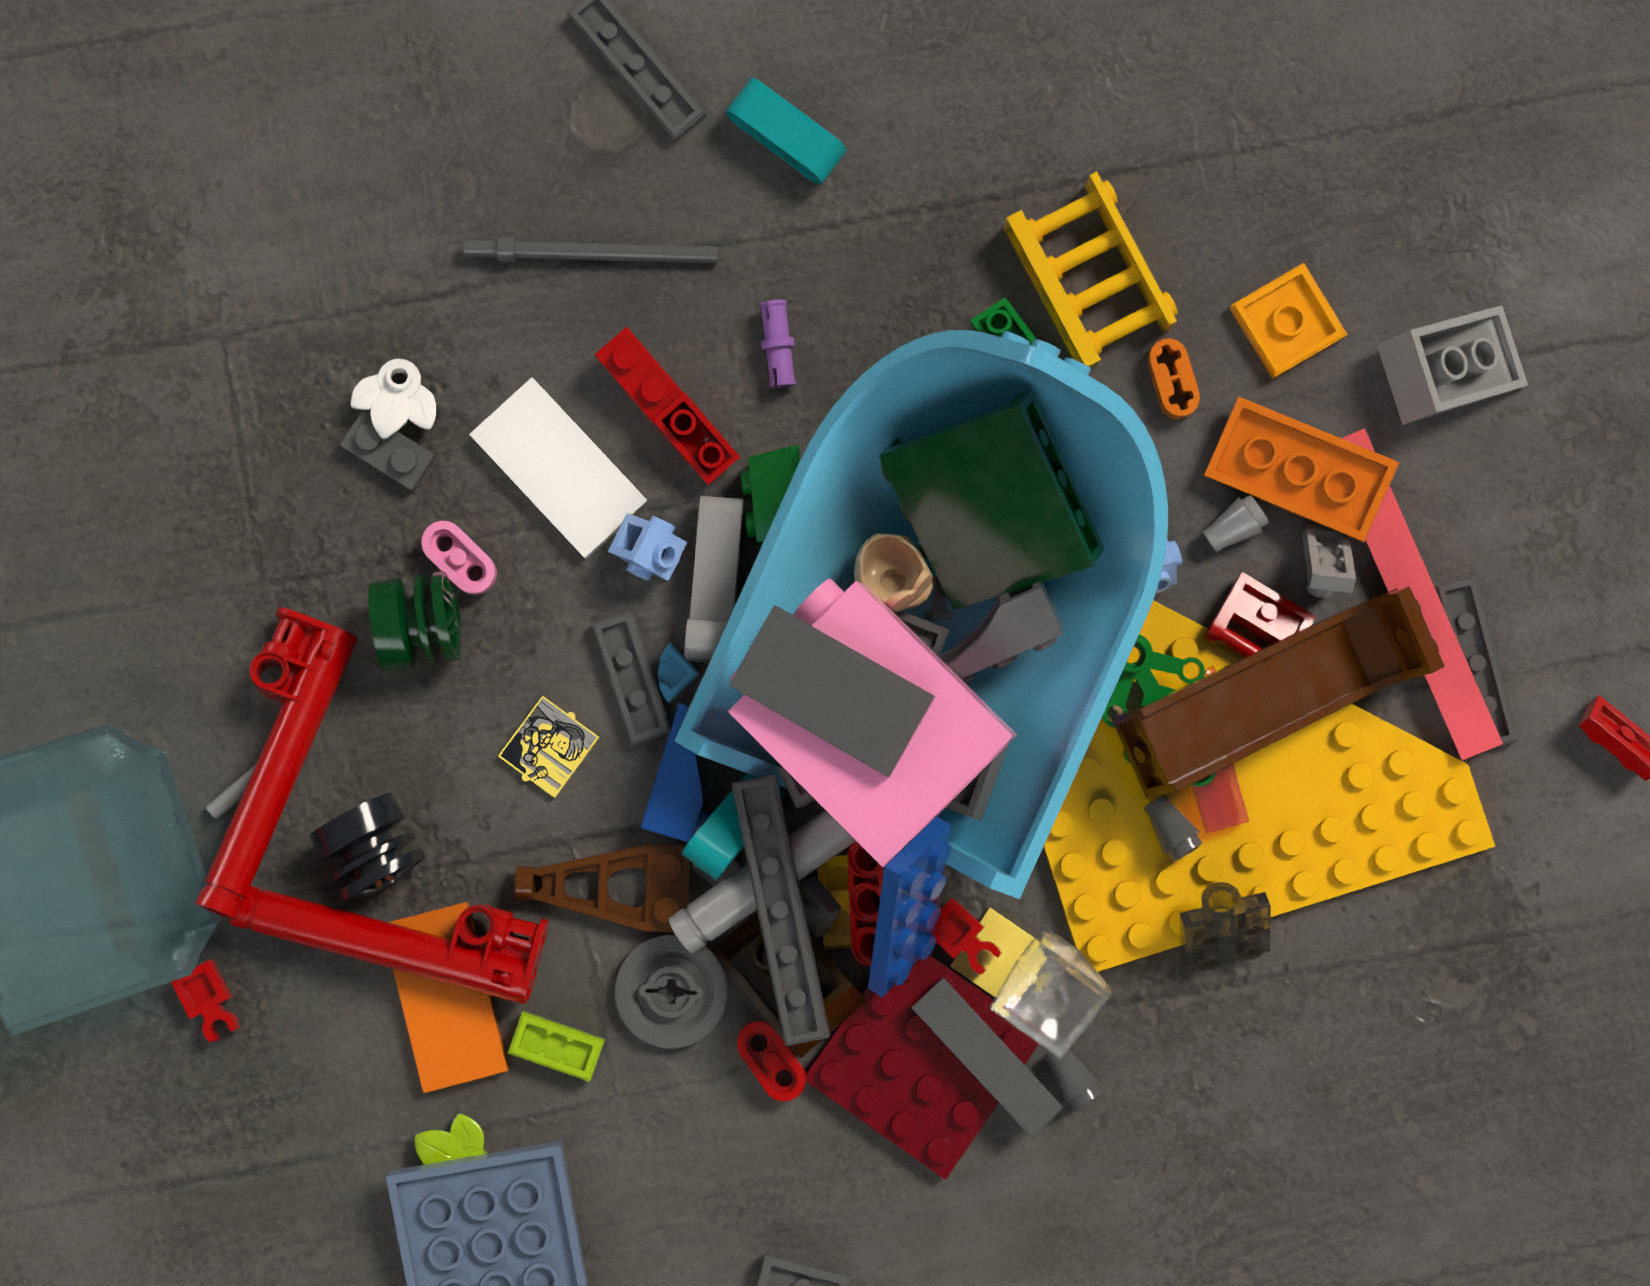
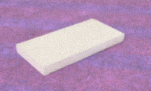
[469,377,648,559]

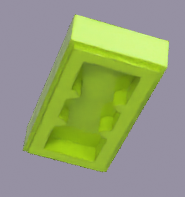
[508,1011,605,1082]

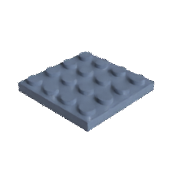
[386,1140,589,1286]

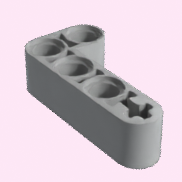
[685,496,744,663]

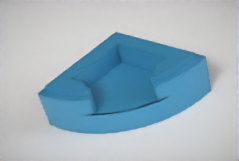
[657,642,701,704]

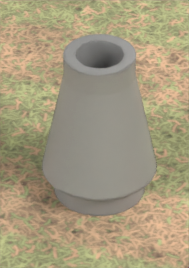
[1202,495,1269,553]

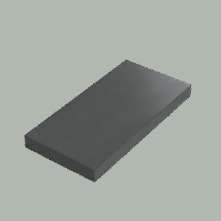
[729,605,936,777]

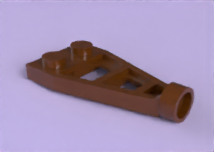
[515,844,691,932]

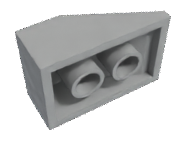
[1377,305,1528,425]

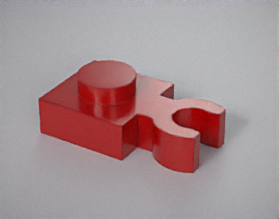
[933,897,1002,974]
[170,959,240,1043]

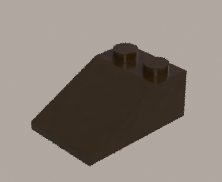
[711,911,867,1058]

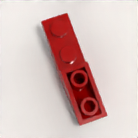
[594,326,740,485]

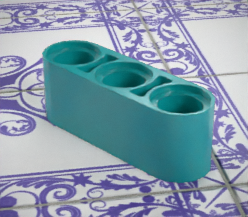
[725,78,847,185]
[681,773,786,881]

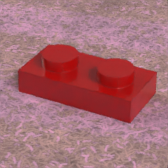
[1578,695,1650,781]

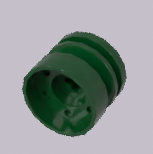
[368,571,462,672]

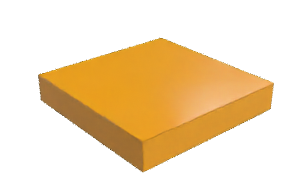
[1229,263,1348,380]

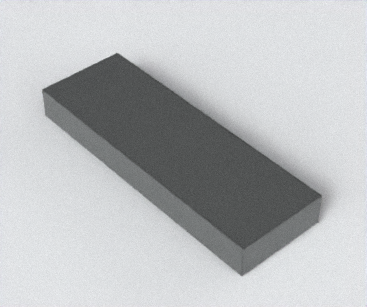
[591,611,671,746]

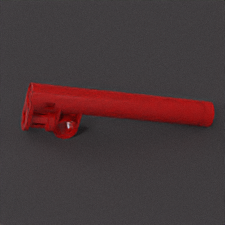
[194,607,358,920]
[230,886,549,1005]

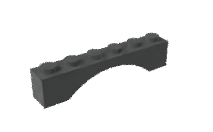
[938,582,1063,683]

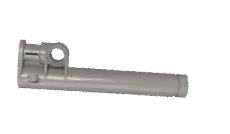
[669,810,856,954]

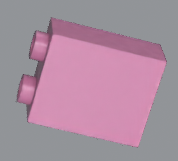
[728,578,1017,867]

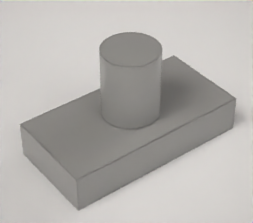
[1302,524,1356,598]

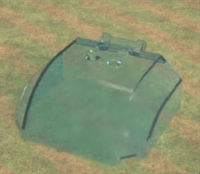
[0,724,220,1038]

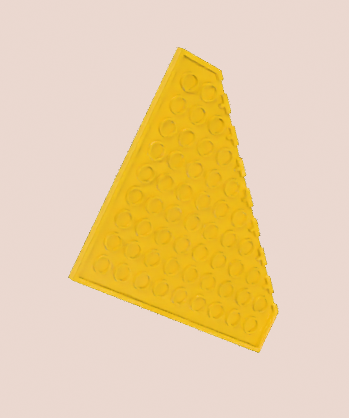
[1043,600,1495,976]

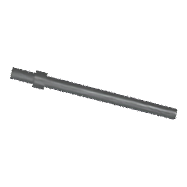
[463,236,719,263]

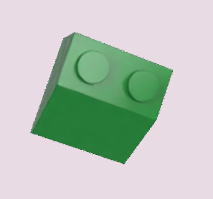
[741,445,801,547]

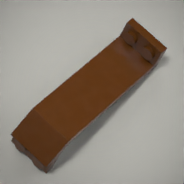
[1111,586,1445,798]

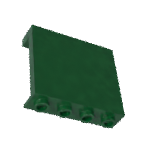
[879,390,1104,610]

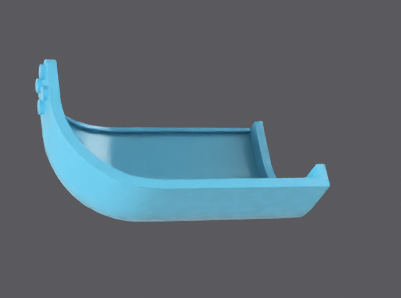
[675,330,1168,899]

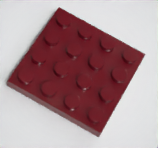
[806,955,1044,1180]

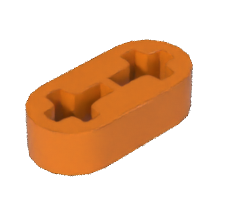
[1147,338,1200,420]

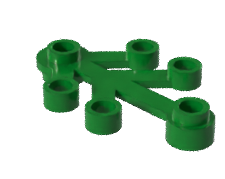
[1102,634,1216,787]

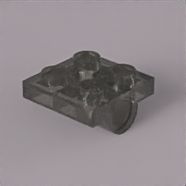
[1180,882,1271,973]

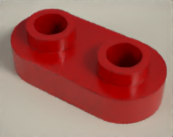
[737,1020,806,1101]

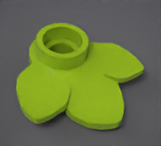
[414,1114,488,1165]

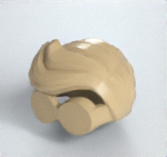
[854,533,934,612]

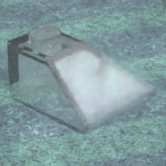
[990,925,1113,1059]

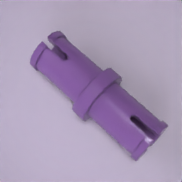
[759,300,796,389]

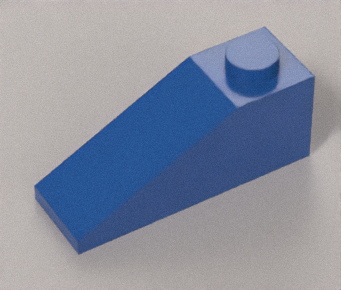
[641,703,710,842]

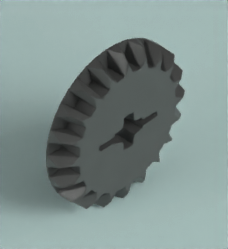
[615,935,728,1049]

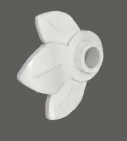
[351,359,436,439]

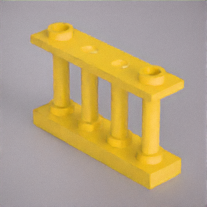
[1003,171,1178,370]

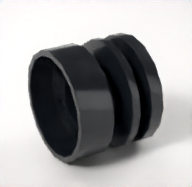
[309,793,426,902]

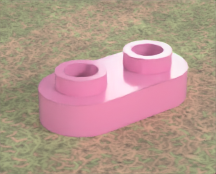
[421,521,497,595]

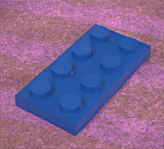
[868,816,951,997]

